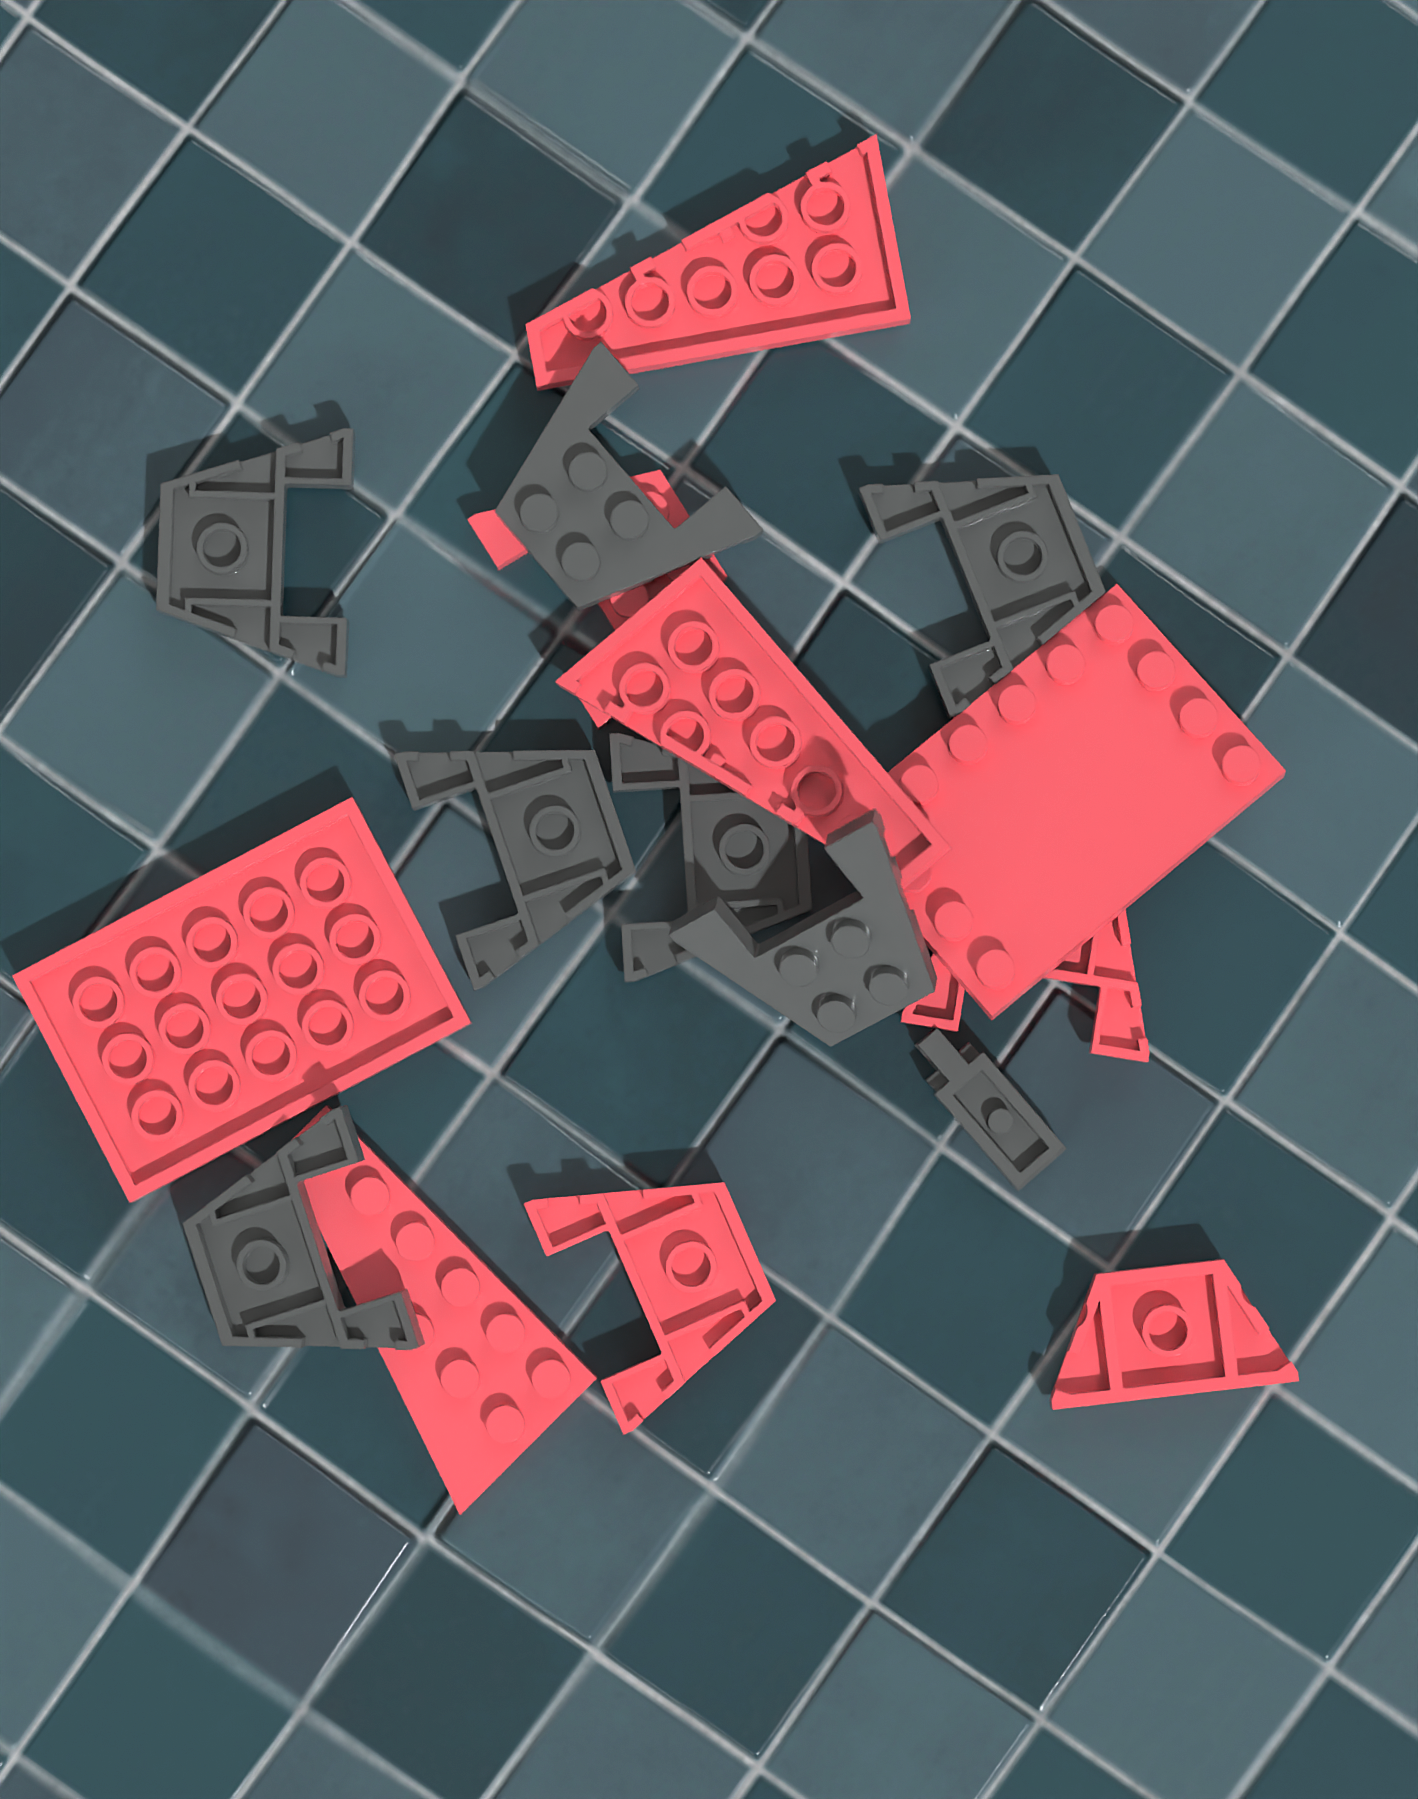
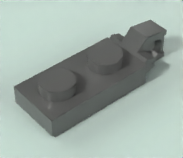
[915,1028,1066,1191]

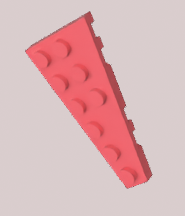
[525,134,911,391]
[555,557,951,890]
[293,1105,597,1515]

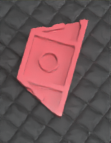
[1049,1259,1299,1410]

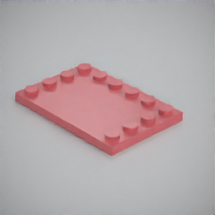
[887,584,1286,1020]
[12,797,472,1203]

